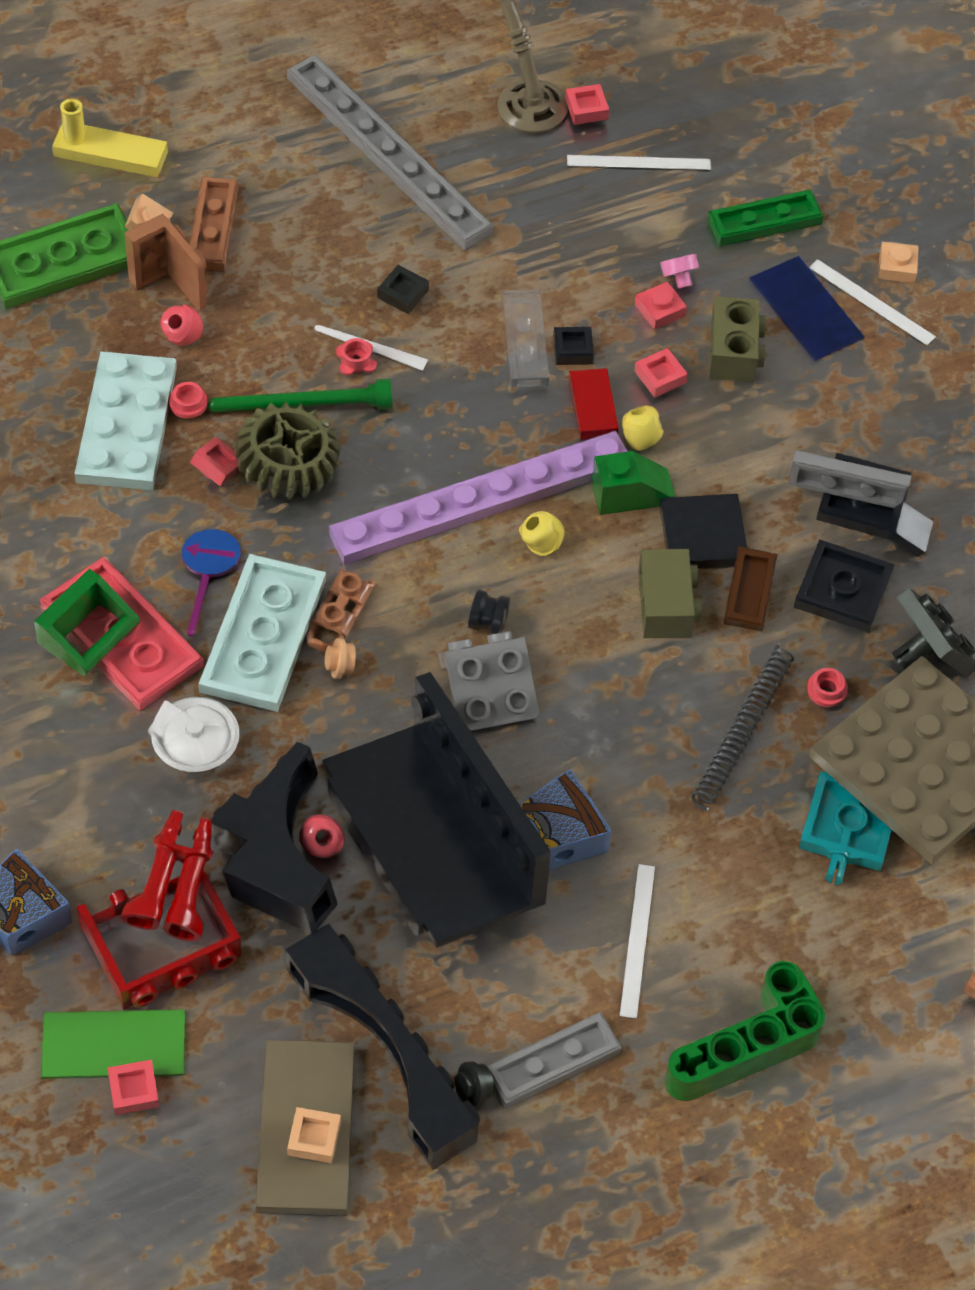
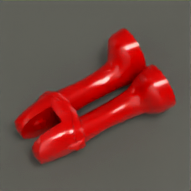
[121,810,213,942]

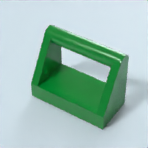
[34,568,141,676]

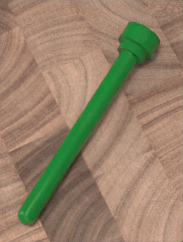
[208,378,393,413]

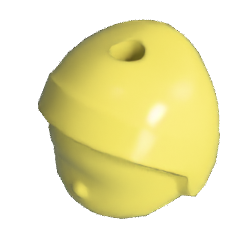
[622,405,664,451]
[519,511,565,556]

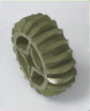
[234,401,341,501]

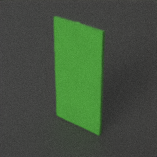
[40,1009,185,1079]

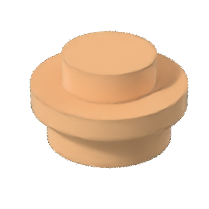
[325,638,356,679]

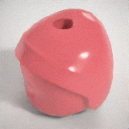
[160,304,204,346]
[299,814,345,858]

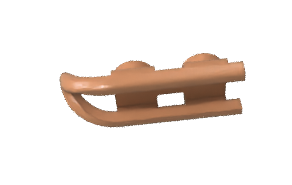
[306,569,376,653]

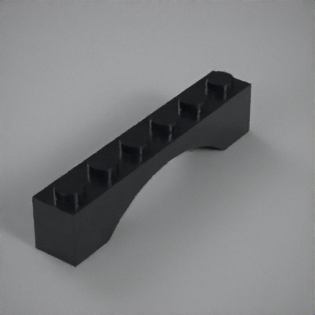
[285,923,480,1170]

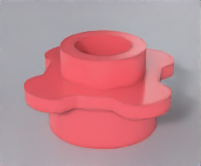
[336,338,377,376]

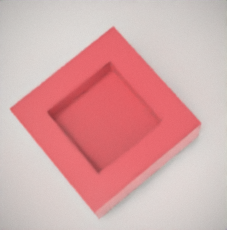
[565,84,609,125]
[635,282,687,330]
[634,348,688,398]
[190,437,239,486]
[107,1059,160,1115]

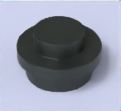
[454,1061,494,1106]

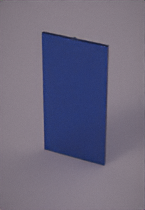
[749,256,865,361]

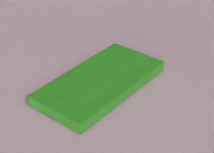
[0,203,128,309]

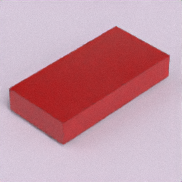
[569,368,619,440]

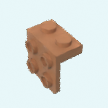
[124,214,208,311]

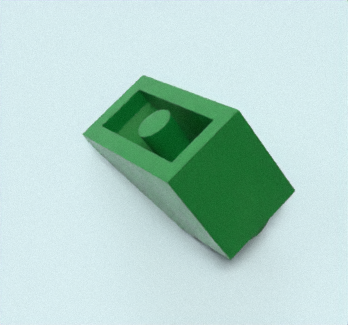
[592,451,676,515]

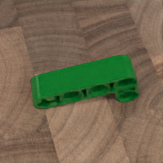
[664,961,825,1101]

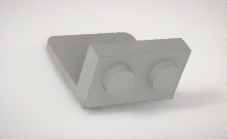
[438,631,539,731]

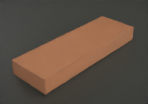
[190,177,238,272]

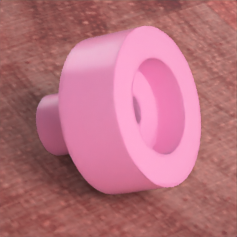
[660,253,700,289]

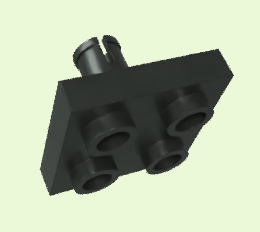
[892,588,975,677]

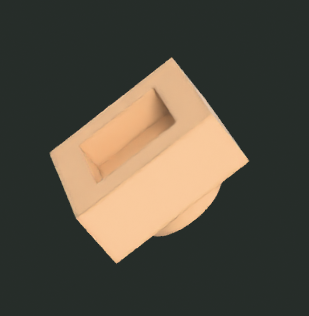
[124,193,173,230]
[878,241,919,283]
[287,1107,341,1164]

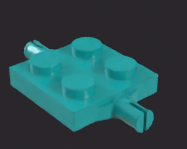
[799,771,892,885]

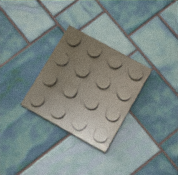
[808,656,975,865]

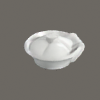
[148,697,239,772]

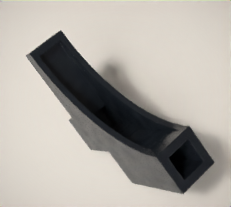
[210,742,338,935]

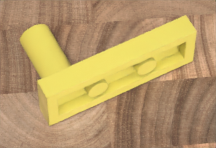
[52,99,168,178]

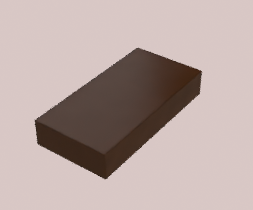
[723,546,778,632]

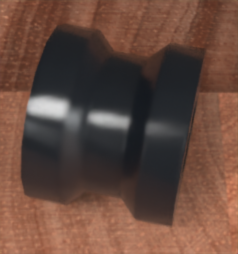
[468,590,510,634]

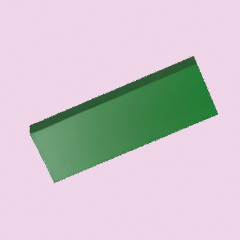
[707,189,823,246]

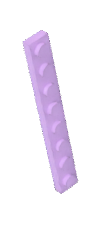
[329,431,628,565]

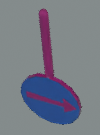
[182,529,241,636]

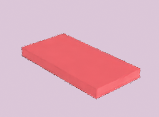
[39,557,205,711]

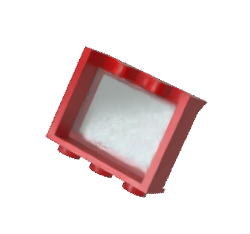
[77,869,241,1010]

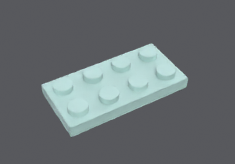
[75,351,177,491]
[199,554,326,712]

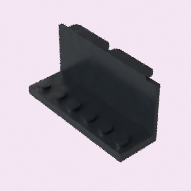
[322,672,551,948]

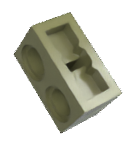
[709,296,766,382]

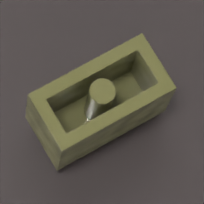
[638,549,701,638]

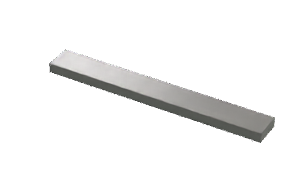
[287,55,494,251]

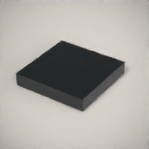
[816,453,911,540]
[659,494,747,569]
[794,539,895,633]

